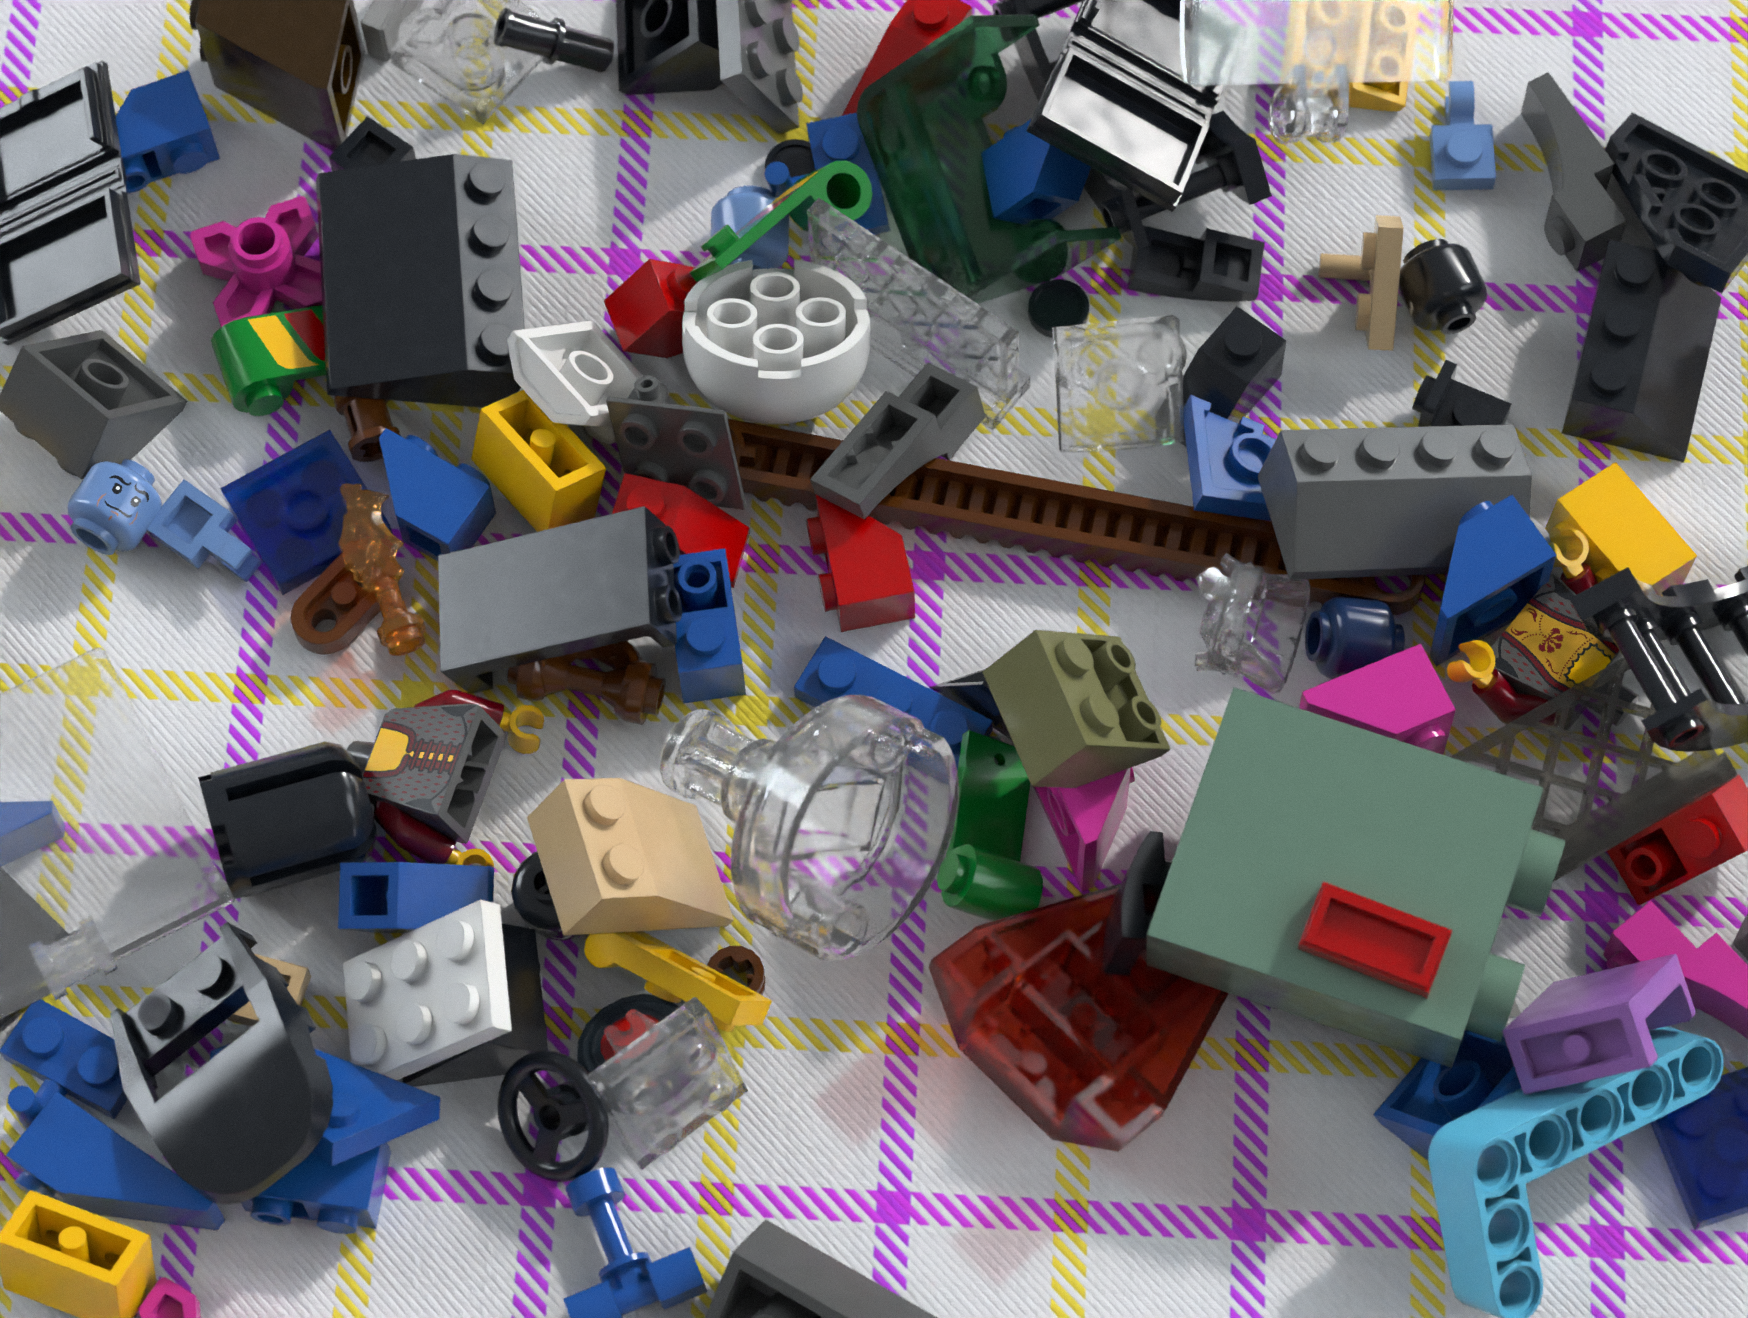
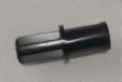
[494,8,614,72]

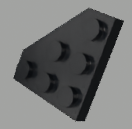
[1605,112,1748,294]

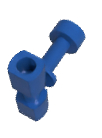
[563,1167,708,1318]

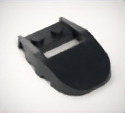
[110,922,333,1204]

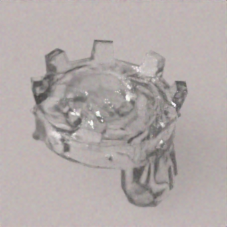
[1194,553,1310,694]

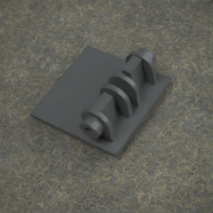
[606,376,747,510]

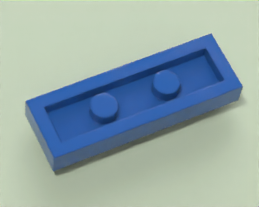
[794,636,993,779]

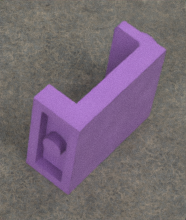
[1502,954,1696,1095]

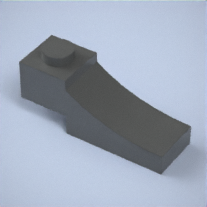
[1521,72,1627,272]
[810,362,986,519]

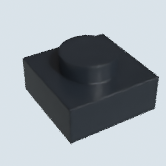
[328,116,416,171]

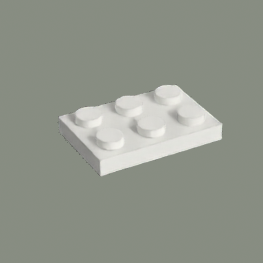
[343,900,512,1080]

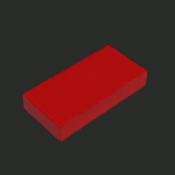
[1298,881,1453,998]

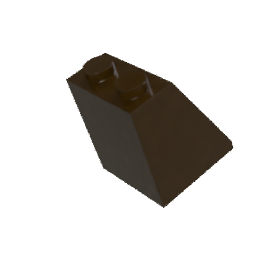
[190,0,365,151]

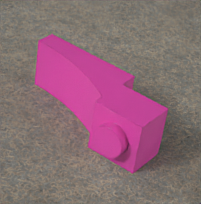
[1603,901,1748,1040]

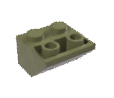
[983,630,1171,788]

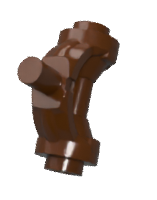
[507,641,666,725]

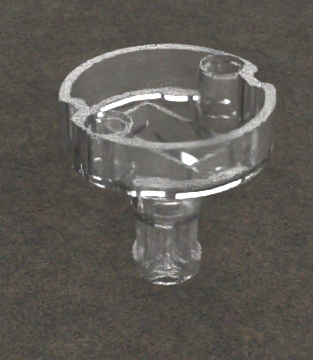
[660,695,959,961]

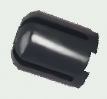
[198,741,377,900]

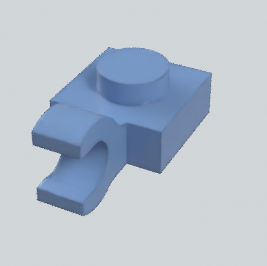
[1429,81,1496,190]
[147,479,262,582]

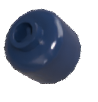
[1305,596,1405,679]

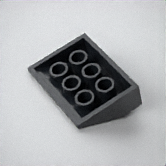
[316,154,525,408]

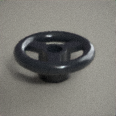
[497,1051,609,1182]

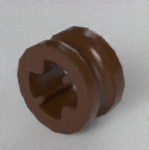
[707,946,765,995]

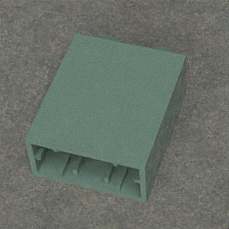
[1147,687,1566,1068]

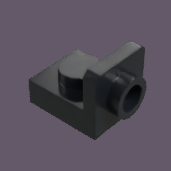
[1412,360,1512,427]

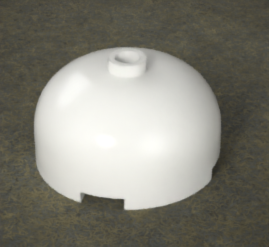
[682,259,870,424]

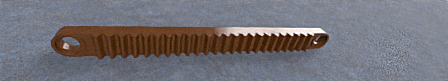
[727,418,1425,615]

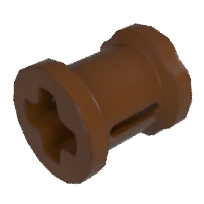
[334,396,401,462]

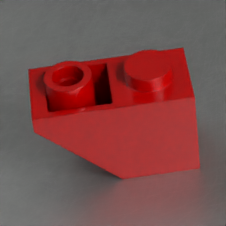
[604,259,699,359]
[806,494,915,632]
[1606,774,1748,906]

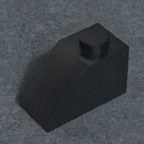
[1157,306,1286,447]

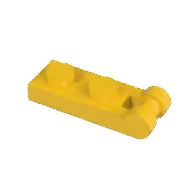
[584,931,772,1032]

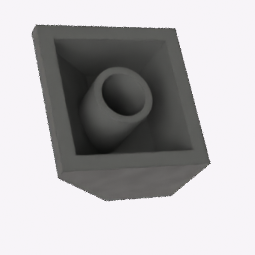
[0,330,187,479]

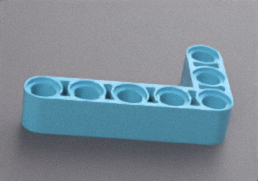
[1428,1026,1724,1318]

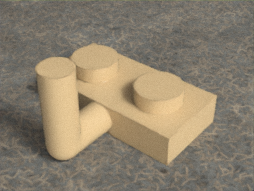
[1319,215,1404,351]

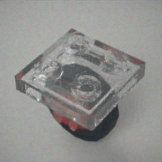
[577,994,748,1170]

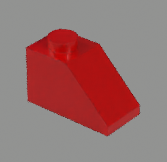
[612,473,750,588]

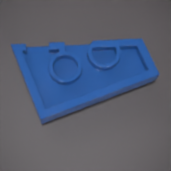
[1182,395,1276,521]
[210,1043,441,1166]

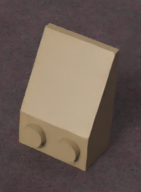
[527,778,734,936]

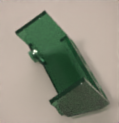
[857,14,1122,311]

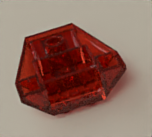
[928,883,1229,1152]

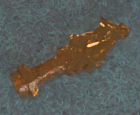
[339,483,426,656]

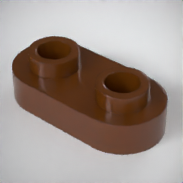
[291,542,400,655]

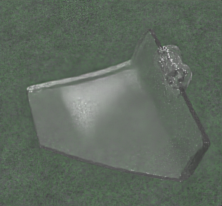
[1180,0,1454,144]
[0,647,235,1019]

